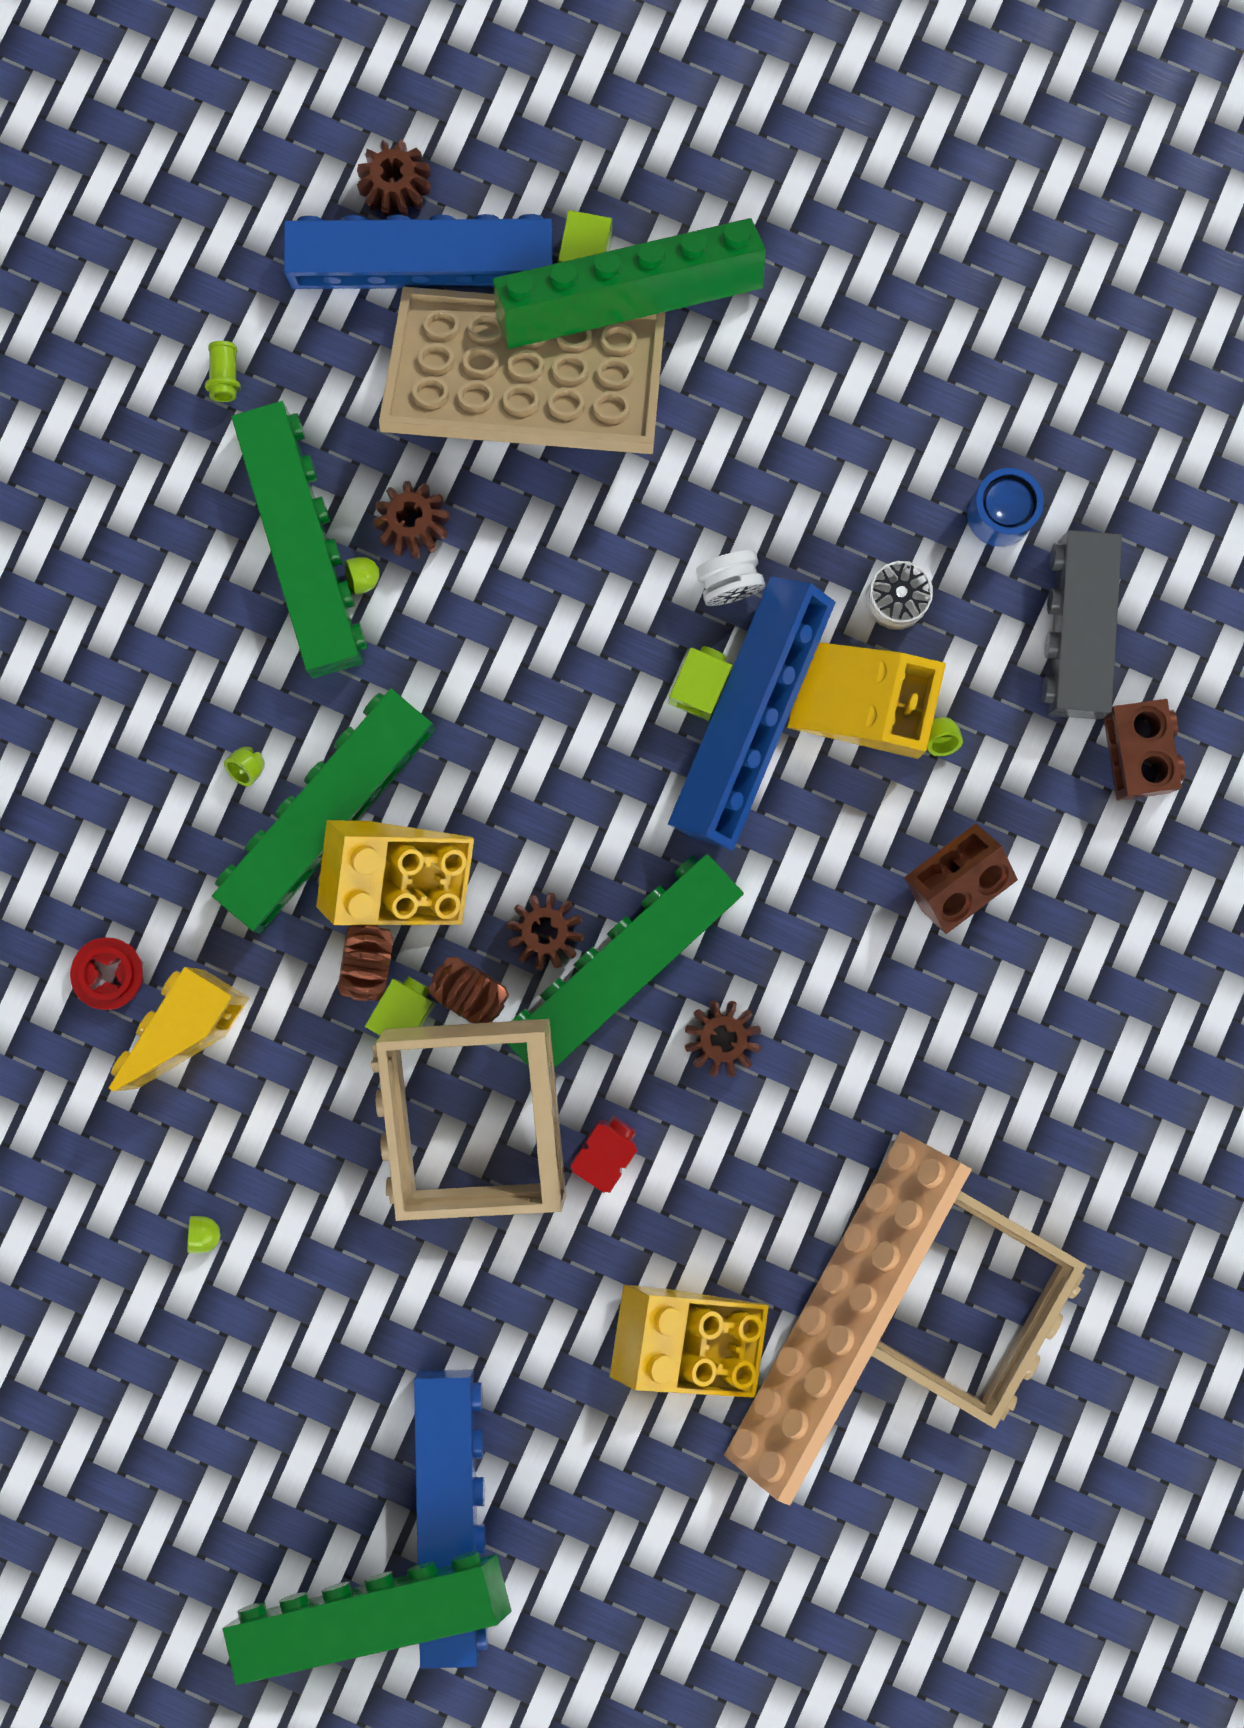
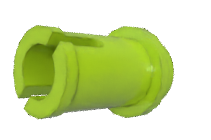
[205,341,241,402]

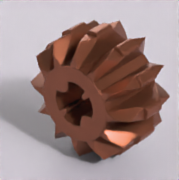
[357,139,431,218]
[373,481,450,559]
[507,893,584,970]
[338,925,393,1002]
[428,957,509,1023]
[685,1001,761,1077]

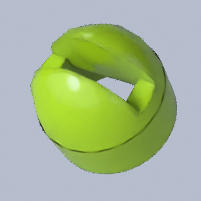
[344,557,379,595]
[927,716,963,756]
[224,747,265,787]
[187,1216,221,1254]

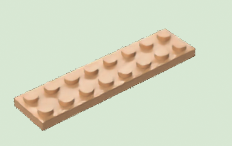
[724,1131,972,1506]

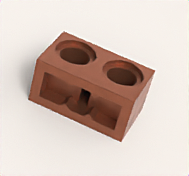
[1103,699,1186,801]
[904,823,1018,934]

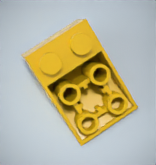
[787,642,946,759]
[316,820,474,925]
[109,967,250,1092]
[610,1285,769,1398]

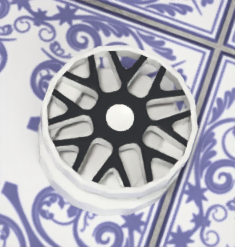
[696,550,766,606]
[866,561,933,630]

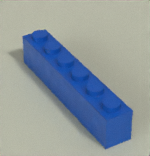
[284,214,554,289]
[668,576,836,851]
[414,1369,488,1669]

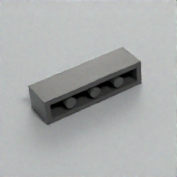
[1042,530,1122,720]

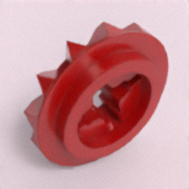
[70,937,144,1010]

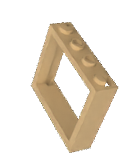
[371,1019,566,1221]
[871,1191,1086,1429]

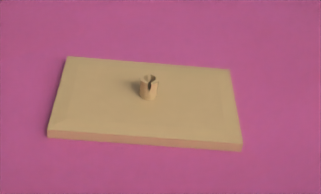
[379,287,666,454]

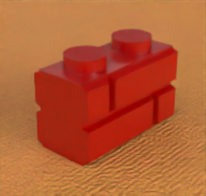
[570,1116,637,1193]

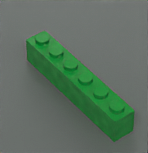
[493,218,766,349]
[231,401,368,679]
[212,688,436,934]
[507,854,744,1069]
[222,1551,512,1686]

